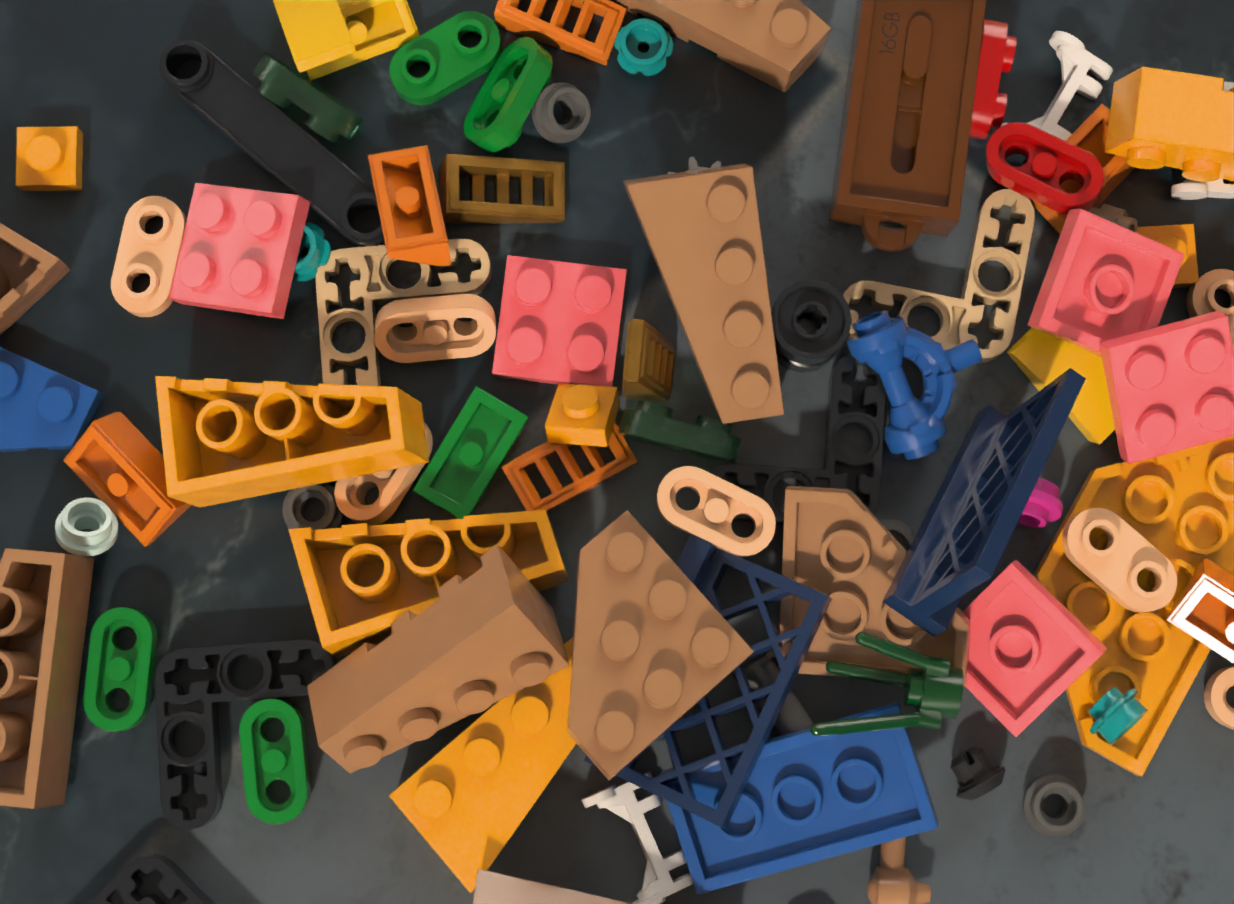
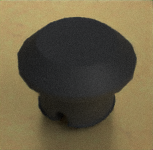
[950,746,1005,801]

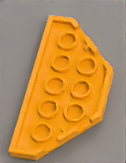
[1033,436,1234,777]

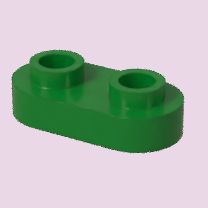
[390,11,502,106]
[464,37,553,153]
[83,607,158,732]
[239,699,311,824]

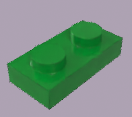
[413,386,529,519]

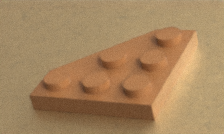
[778,486,970,687]
[567,510,754,780]

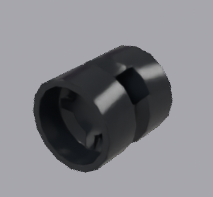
[771,280,852,373]

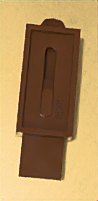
[828,0,986,252]

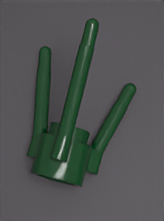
[810,632,964,736]

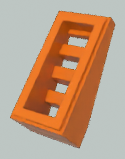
[494,0,627,66]
[501,423,638,515]

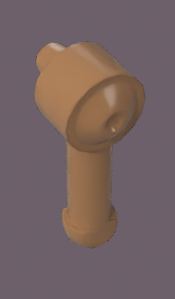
[867,837,931,904]

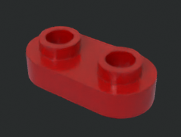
[970,19,1017,140]
[986,122,1104,215]

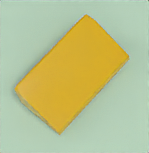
[306,0,420,81]

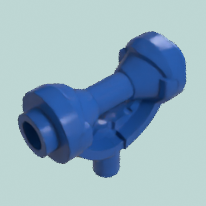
[846,310,982,460]

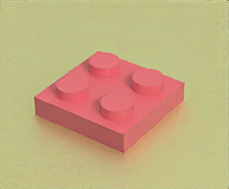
[168,183,310,319]
[1027,209,1185,356]
[492,255,627,387]
[1100,311,1234,464]
[963,559,1107,737]

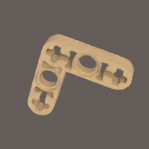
[843,189,1035,363]
[315,239,492,386]

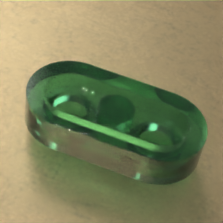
[252,52,365,143]
[617,400,742,463]

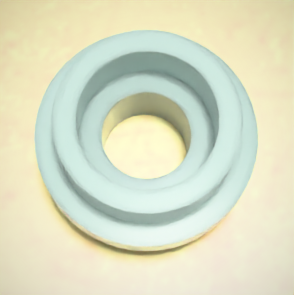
[55,497,118,556]

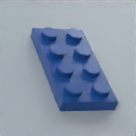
[658,701,939,895]

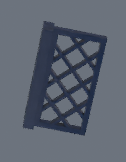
[882,368,1086,637]
[584,533,832,829]

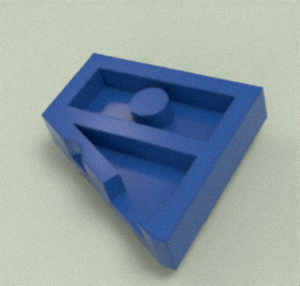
[0,347,104,452]

